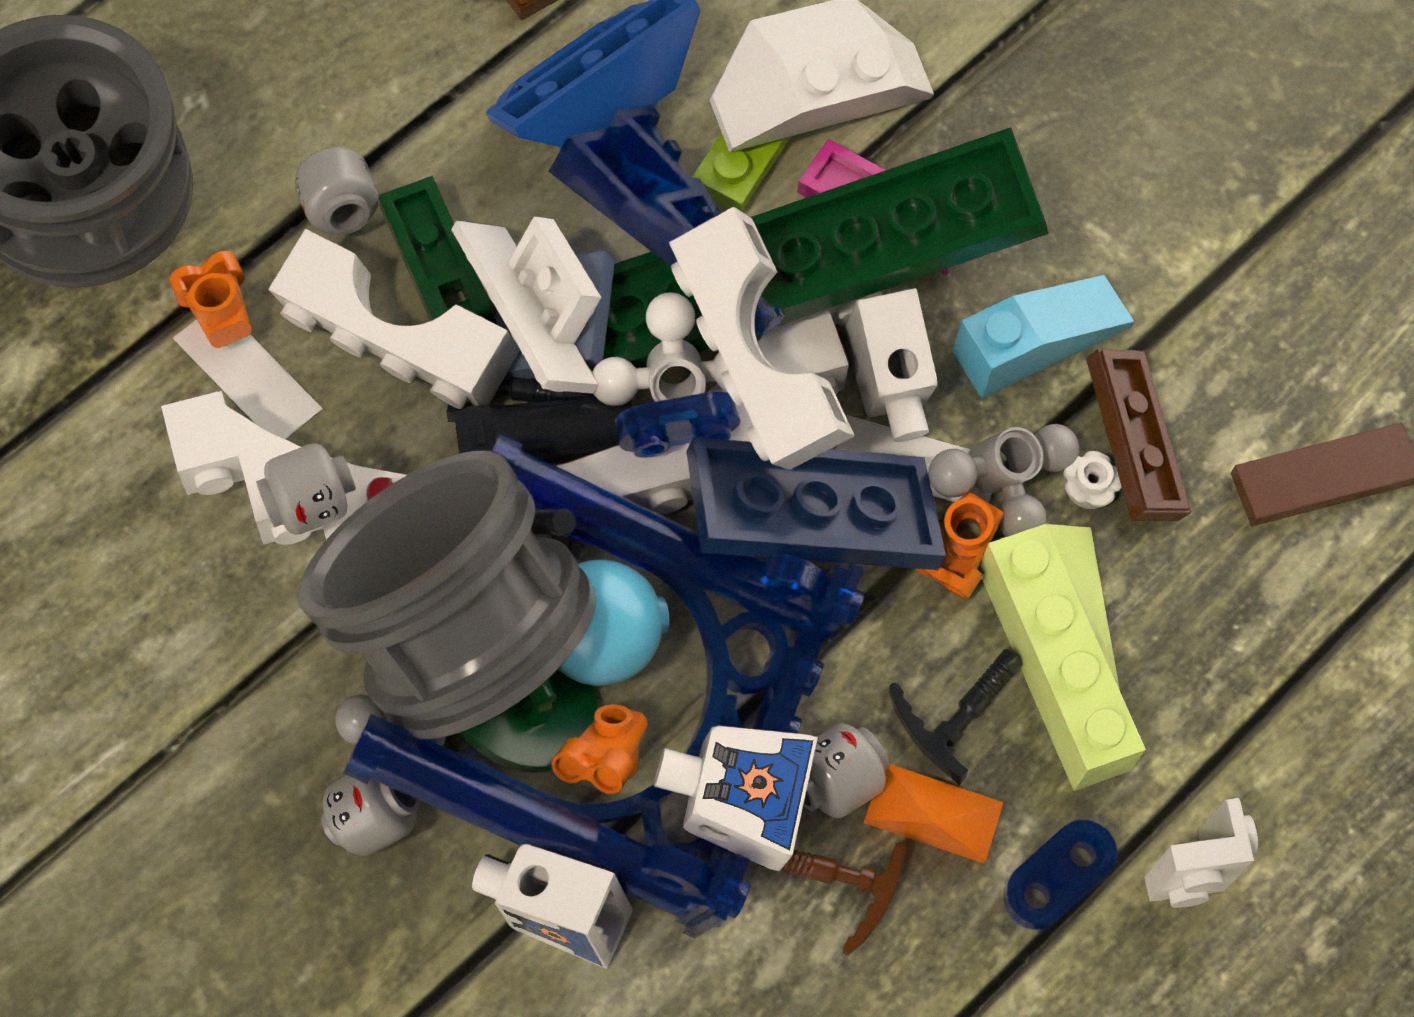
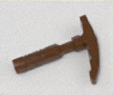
[757,842,907,956]

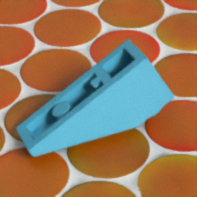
[952,275,1134,399]

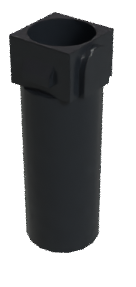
[454,394,636,465]

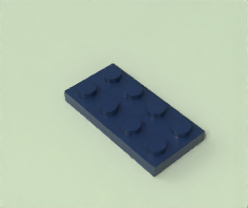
[686,437,946,570]

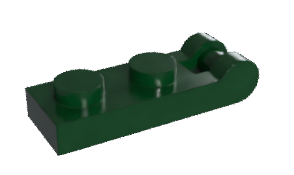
[378,175,494,322]

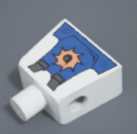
[654,726,818,871]
[472,844,633,969]

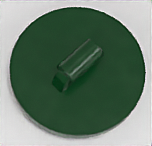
[460,669,598,773]

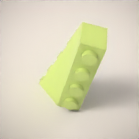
[978,524,1146,791]

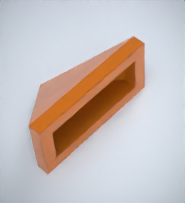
[863,764,1004,864]

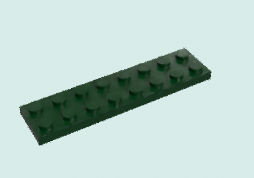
[590,127,1049,373]

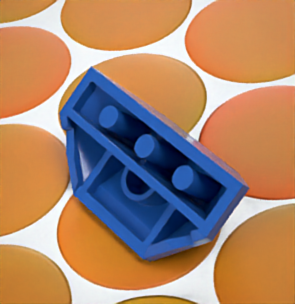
[486,0,700,153]

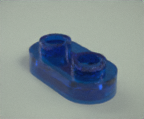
[614,391,741,458]
[1003,820,1117,930]

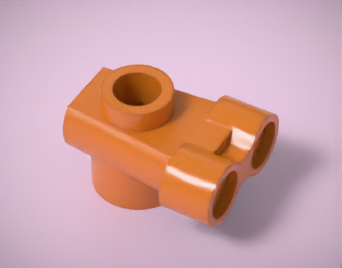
[169,251,252,348]
[913,492,1004,600]
[551,704,648,794]

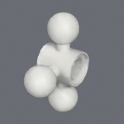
[592,292,728,412]

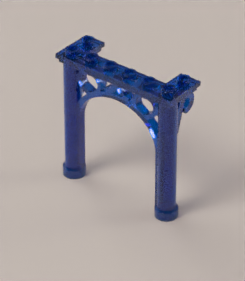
[343,433,864,938]

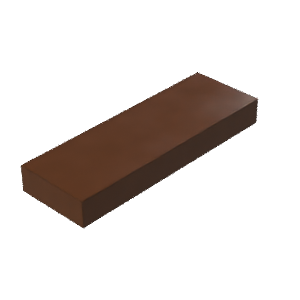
[1086,349,1191,521]
[1230,422,1414,527]

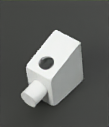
[842,288,937,442]

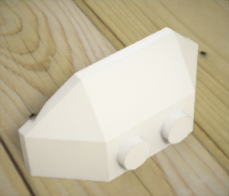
[709,0,934,153]

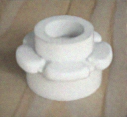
[1063,451,1122,509]

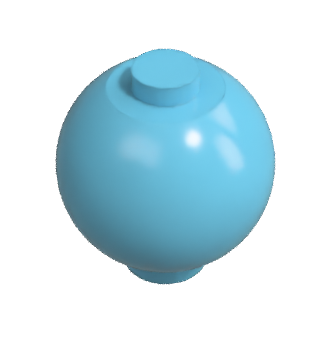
[558,559,669,686]

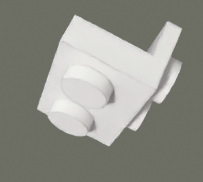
[1144,798,1258,908]

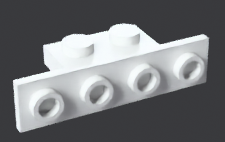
[451,216,602,394]

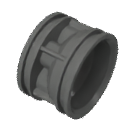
[0,15,193,288]

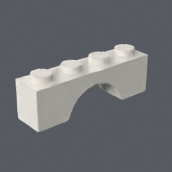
[669,207,855,470]
[268,229,520,409]

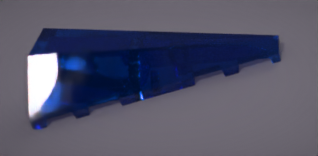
[548,105,785,336]

